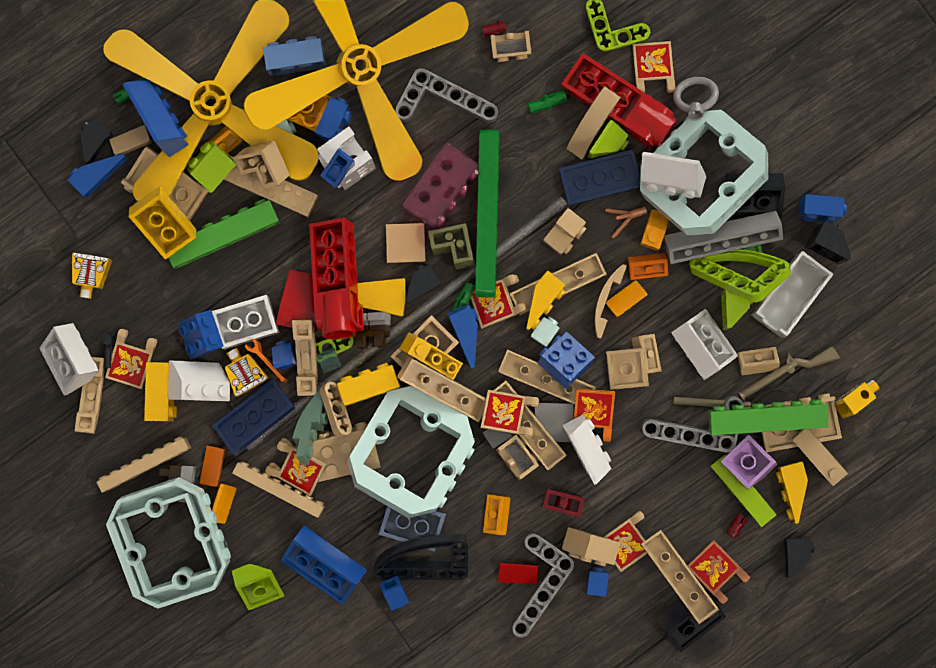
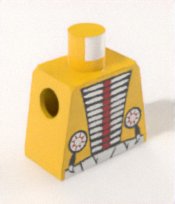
[72,253,112,299]
[225,348,269,397]
[835,380,879,419]

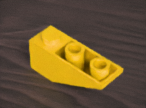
[526,271,566,331]
[399,332,463,380]
[776,461,808,524]

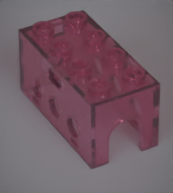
[402,142,479,230]

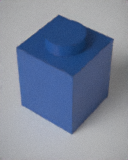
[586,567,609,597]
[380,576,409,611]

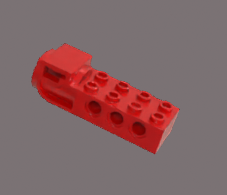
[561,53,677,150]
[309,217,364,340]

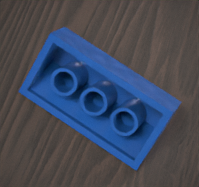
[123,80,189,157]
[280,526,367,605]

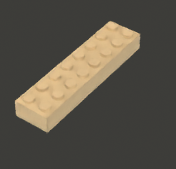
[223,156,318,218]
[510,253,607,316]
[498,350,596,405]
[397,356,486,422]
[493,381,567,471]
[97,437,191,493]
[233,461,325,518]
[641,530,719,625]

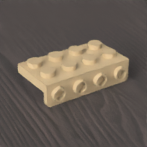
[121,147,209,221]
[761,393,842,452]
[296,422,381,482]

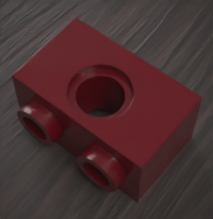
[542,488,585,517]

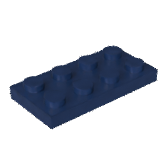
[559,149,640,206]
[212,378,296,456]

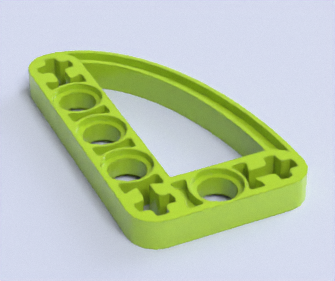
[689,249,791,302]

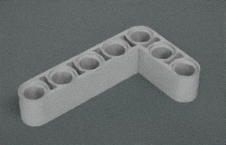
[395,68,498,123]
[641,396,743,452]
[512,533,574,637]

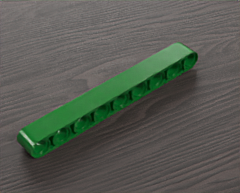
[476,130,500,298]

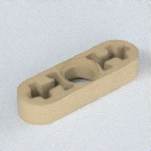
[320,382,352,437]

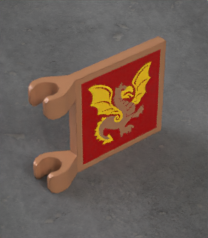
[687,540,750,604]

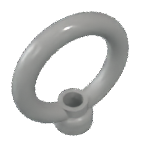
[673,77,719,120]

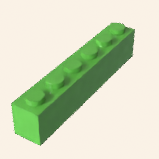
[169,199,280,269]
[708,399,829,435]

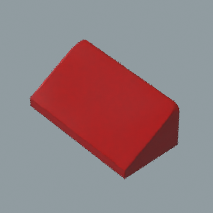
[498,563,538,585]

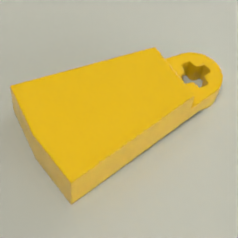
[357,278,406,317]

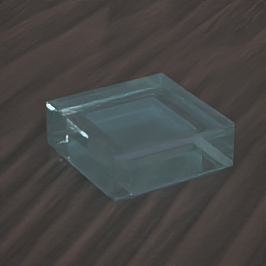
[317,348,342,373]

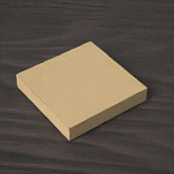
[386,223,425,263]
[606,348,649,390]

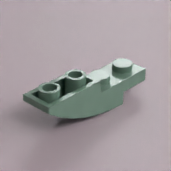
[293,390,332,465]

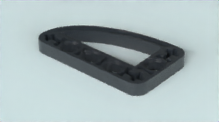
[374,534,468,580]

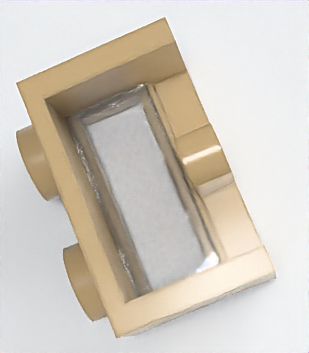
[490,31,531,62]
[496,435,539,480]

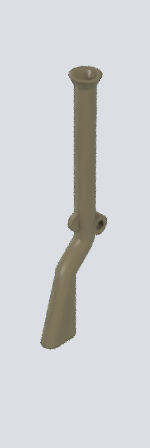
[737,346,840,402]

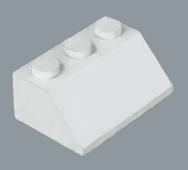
[641,152,706,198]
[671,309,738,380]
[39,323,98,395]
[168,361,230,401]
[562,415,611,485]

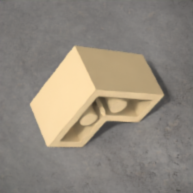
[233,141,290,188]
[543,208,586,256]
[562,527,620,566]

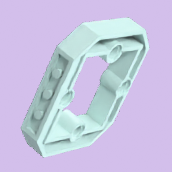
[640,110,768,235]
[347,386,475,518]
[106,477,231,609]

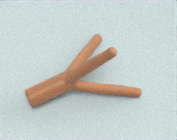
[605,206,647,238]

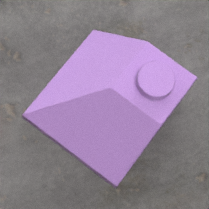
[721,435,777,489]

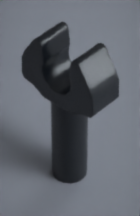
[103,333,114,368]

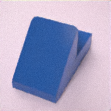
[320,148,355,188]

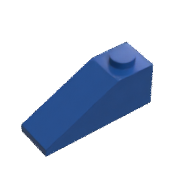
[68,154,128,198]
[447,304,478,368]
[272,340,297,370]

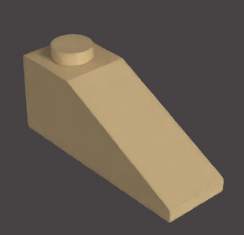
[792,429,848,486]

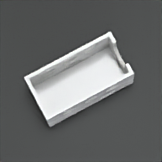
[317,127,376,190]
[751,251,833,338]

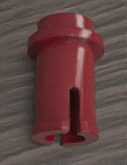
[482,20,507,38]
[726,513,748,539]

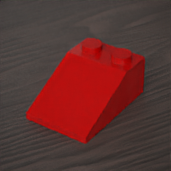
[276,269,317,333]

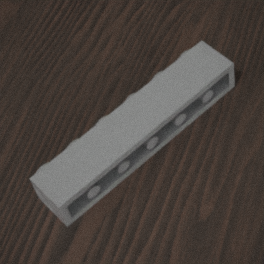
[664,211,783,264]

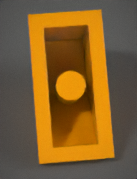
[640,209,669,251]

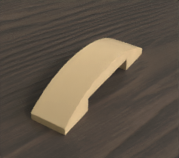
[567,87,621,159]
[594,265,626,339]
[292,320,318,396]
[75,357,104,434]

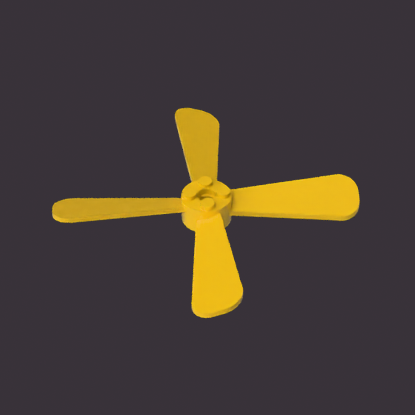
[104,0,318,201]
[244,0,469,180]

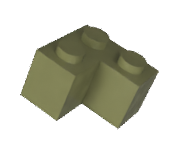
[428,223,475,270]

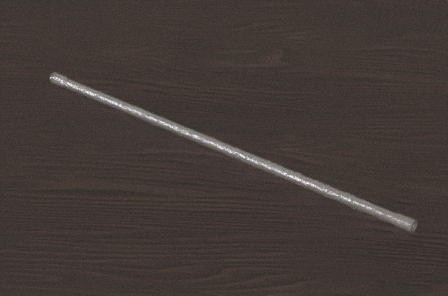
[246,196,568,451]

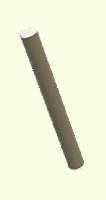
[673,397,751,408]

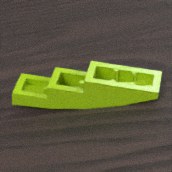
[710,454,776,527]

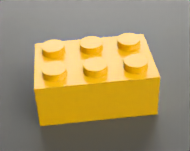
[129,186,196,260]
[144,362,177,421]
[337,363,401,406]

